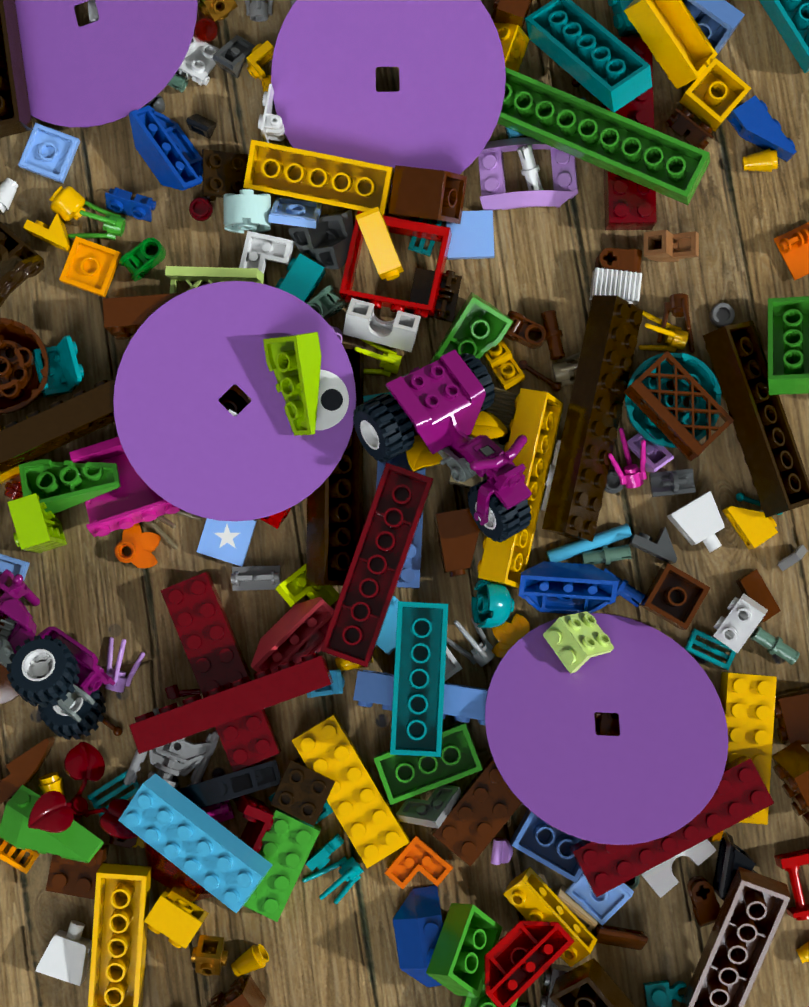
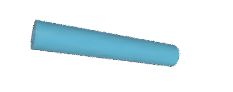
[546,523,632,562]

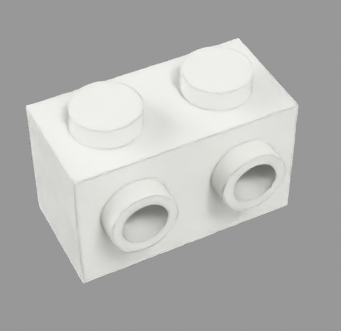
[713,594,768,653]

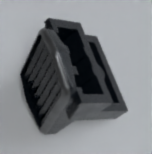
[713,832,759,901]

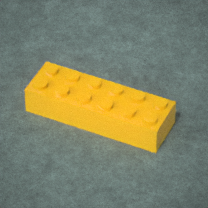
[243,139,394,215]
[720,672,777,825]
[291,713,409,869]
[88,863,152,1007]

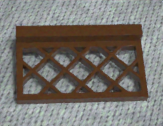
[624,351,734,462]

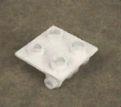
[176,36,219,86]
[258,84,286,143]

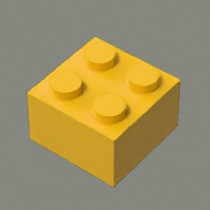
[679,58,751,132]
[144,886,209,949]

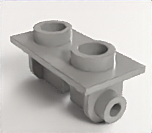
[231,565,280,591]

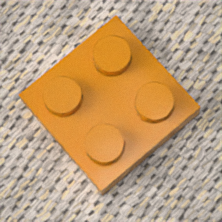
[59,236,122,298]

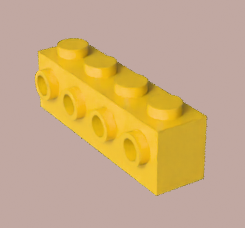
[503,867,597,967]

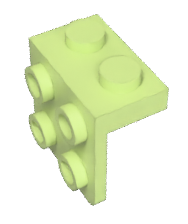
[543,611,614,674]

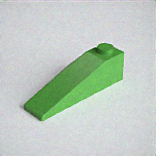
[429,292,513,364]
[19,459,121,514]
[0,785,104,863]

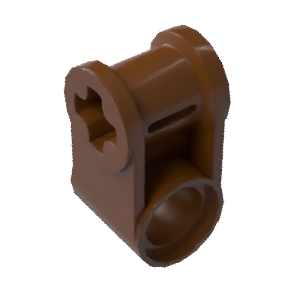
[595,248,642,273]
[504,311,546,349]
[687,876,721,928]

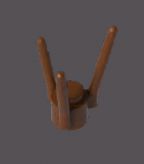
[657,293,695,353]

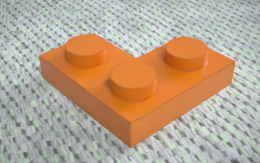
[384,835,453,889]

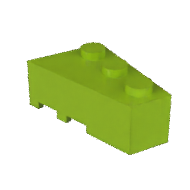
[7,493,67,553]

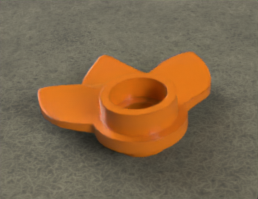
[115,523,161,569]

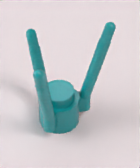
[302,856,364,904]

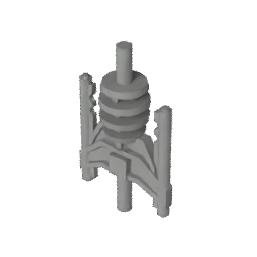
[123,707,219,788]

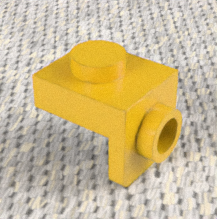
[246,40,274,82]

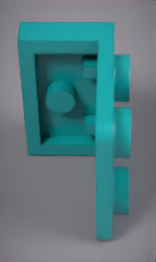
[32,335,84,397]

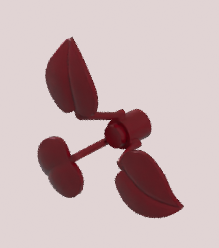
[28,742,138,839]

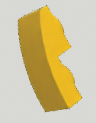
[483,340,525,390]

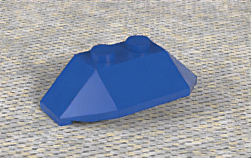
[129,105,203,191]
[518,561,619,614]
[393,885,443,987]

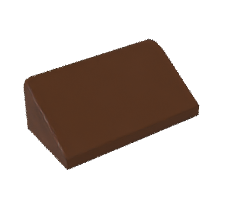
[736,569,781,623]
[594,924,648,950]

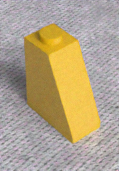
[355,207,404,281]

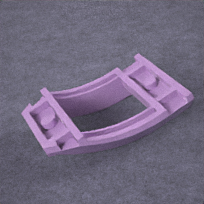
[478,137,579,210]

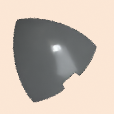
[288,209,354,269]

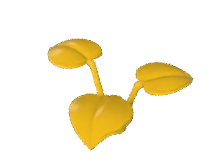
[406,411,508,472]

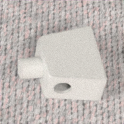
[667,491,724,553]
[35,920,92,986]

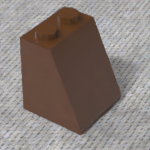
[388,165,467,224]
[435,508,480,577]
[774,689,809,746]

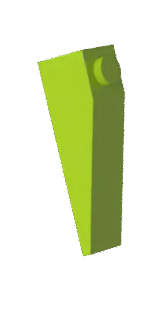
[263,332,321,436]

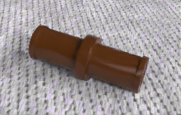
[541,310,565,360]

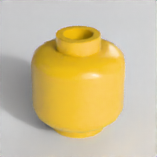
[49,186,86,221]

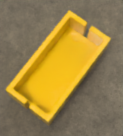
[624,0,718,89]

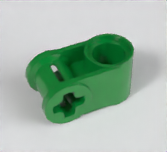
[119,238,166,281]

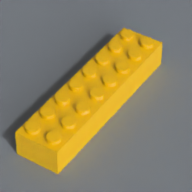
[477,388,563,588]

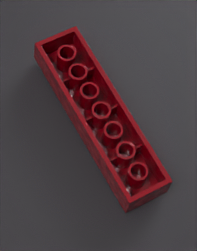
[602,38,657,230]
[320,462,433,667]
[160,572,281,772]
[129,652,333,754]
[570,755,774,897]

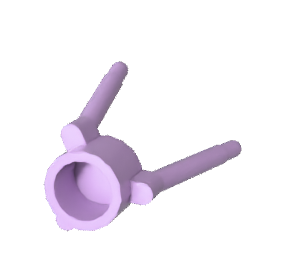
[105,637,145,692]

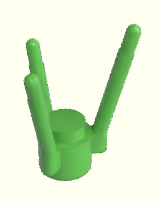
[68,200,126,240]

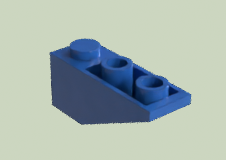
[727,95,797,162]

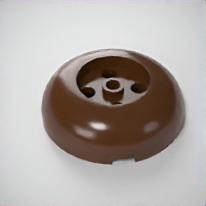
[0,318,50,414]

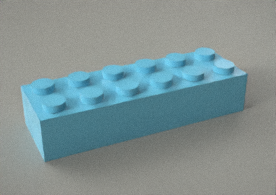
[118,773,272,914]

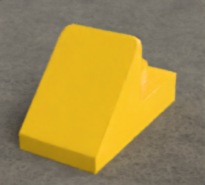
[23,213,72,253]

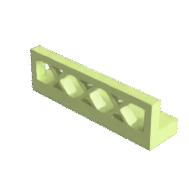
[165,266,264,294]

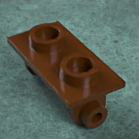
[667,107,714,150]

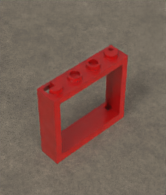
[339,211,452,318]

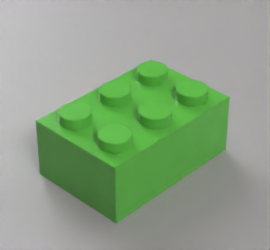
[426,903,503,998]

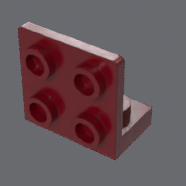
[233,795,274,853]

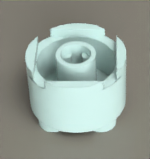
[223,189,271,234]

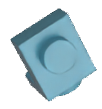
[307,669,345,698]

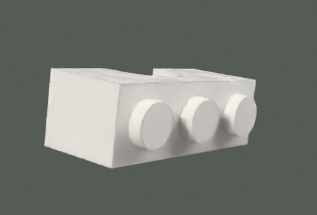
[343,298,421,352]
[641,839,716,898]

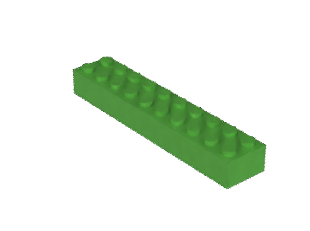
[497,67,710,205]

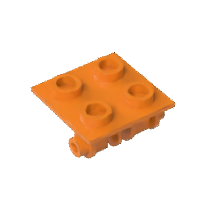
[773,222,809,281]

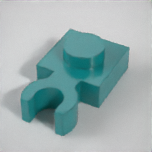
[306,833,344,871]
[643,980,687,1007]

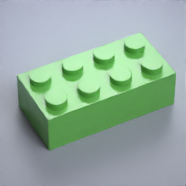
[768,296,809,395]
[373,722,483,805]
[243,808,322,922]

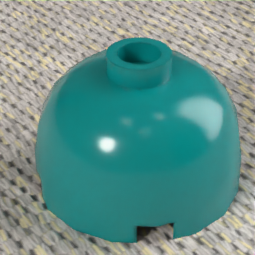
[471,580,514,628]

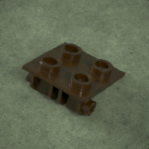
[202,149,248,201]
[407,267,462,322]
[270,760,335,826]

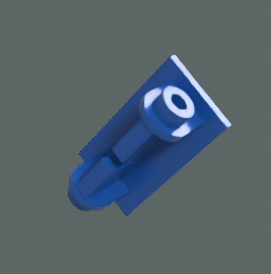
[105,187,156,222]

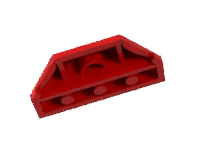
[484,921,575,1007]

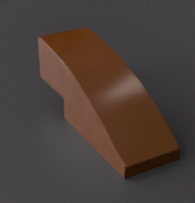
[0,736,55,804]

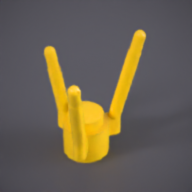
[639,311,689,353]

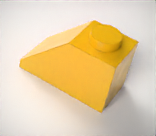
[722,506,778,550]

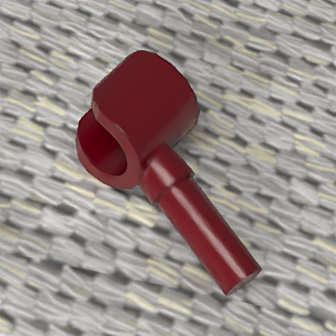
[165,684,200,699]

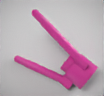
[608,428,647,488]

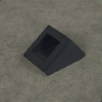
[186,114,217,139]

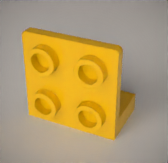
[494,23,530,72]

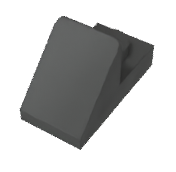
[213,35,255,79]
[628,527,677,564]

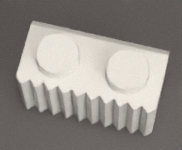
[589,267,642,305]

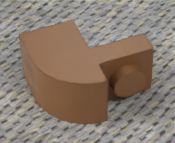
[643,230,699,262]

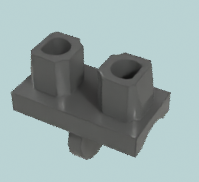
[649,468,696,497]

